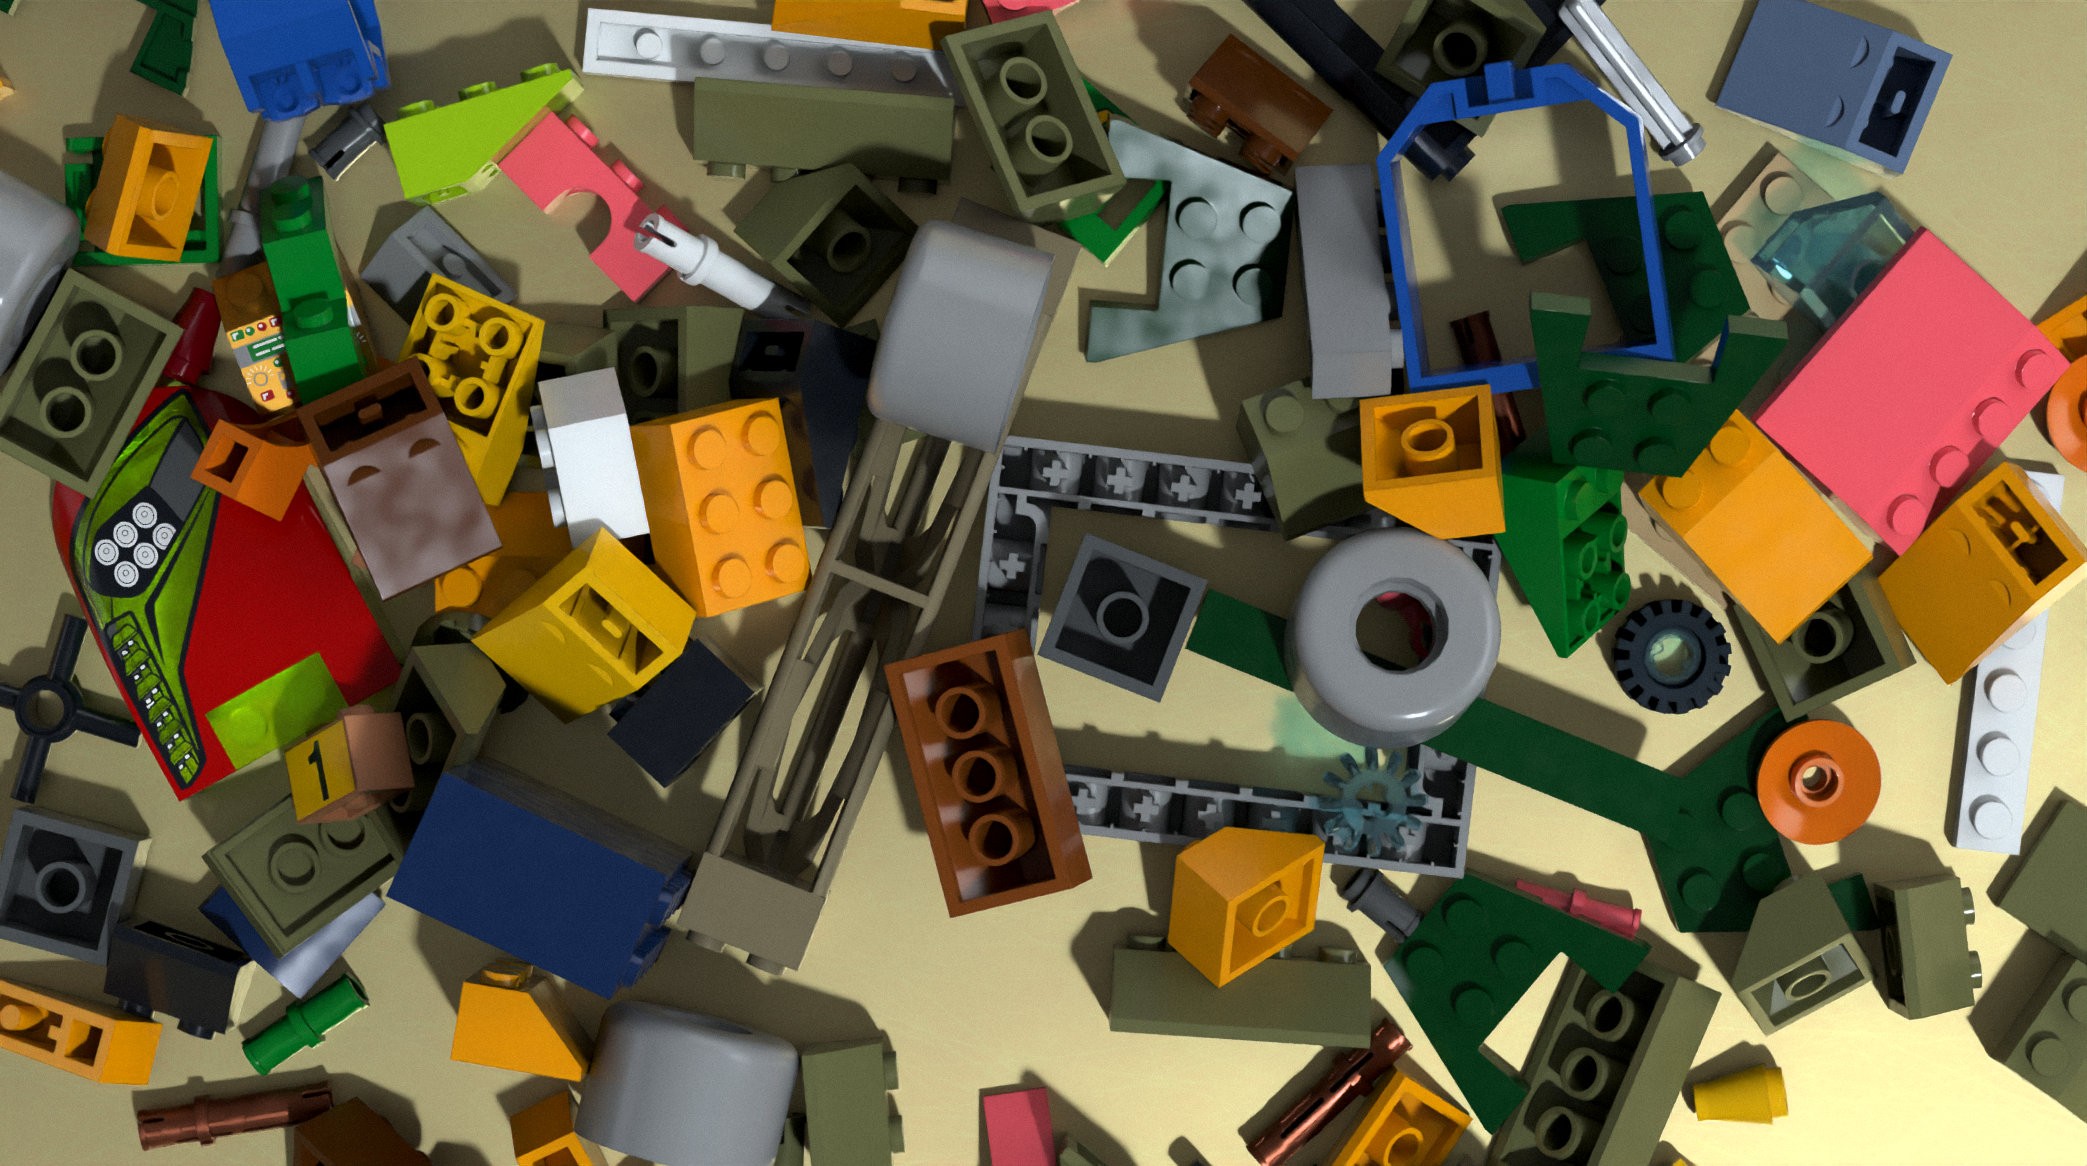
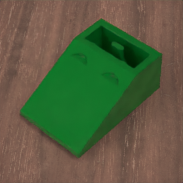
[1493,422,1631,659]

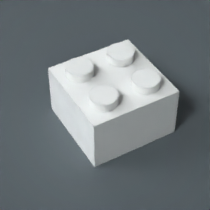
[530,367,650,549]

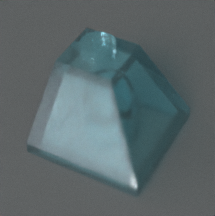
[1750,191,1914,334]

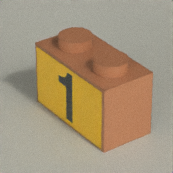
[283,705,415,825]

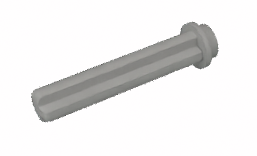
[1557,0,1706,167]

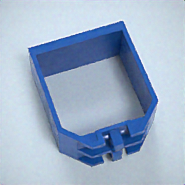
[209,0,392,123]
[1376,60,1677,394]

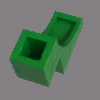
[259,175,366,406]

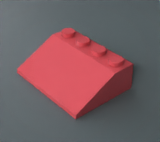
[1750,226,2071,557]

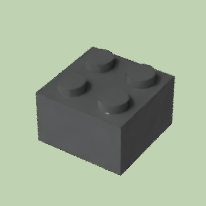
[1038,533,1208,703]
[0,805,152,967]

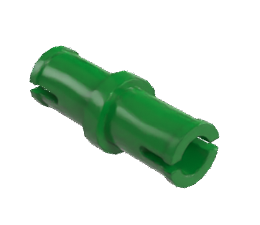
[241,972,370,1076]

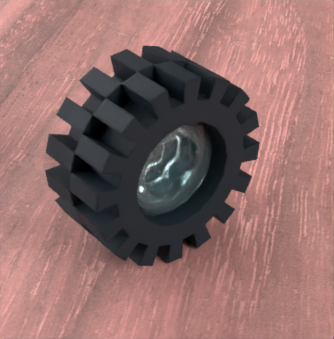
[1611,599,1732,715]

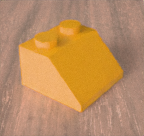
[83,113,214,262]
[1359,384,1506,540]
[1168,827,1325,989]

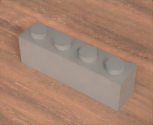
[1294,163,1404,399]

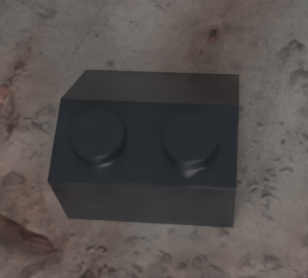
[103,915,258,1040]

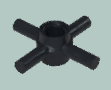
[0,613,143,804]

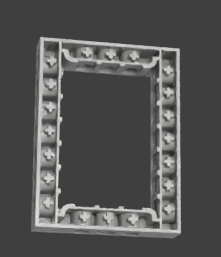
[971,435,1502,879]

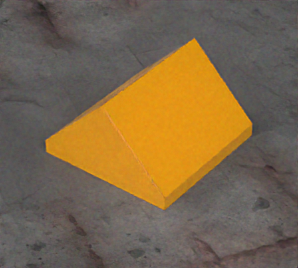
[1319,1063,1473,1166]

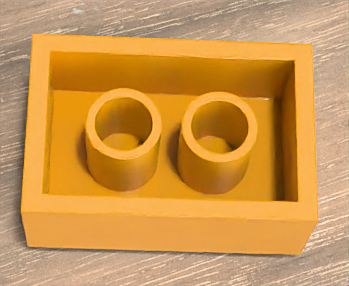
[629,397,812,618]

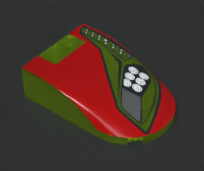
[52,386,408,802]

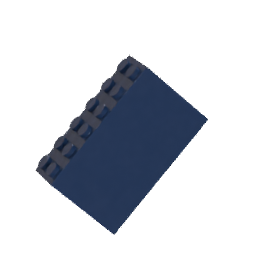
[386,756,697,1000]

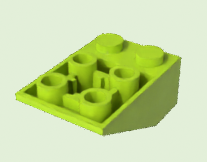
[383,63,584,208]

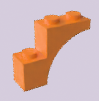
[190,354,396,522]

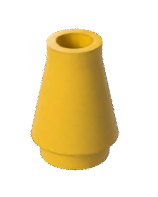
[1693,1062,1789,1126]

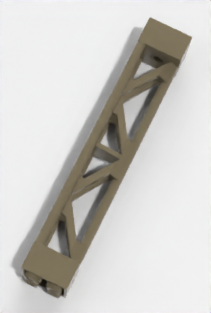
[676,197,1082,976]

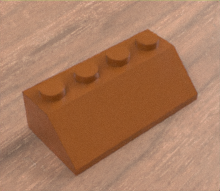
[883,627,1093,918]

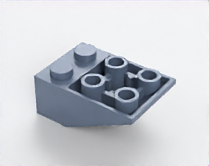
[1714,0,1953,180]

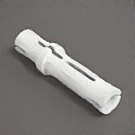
[633,213,811,319]

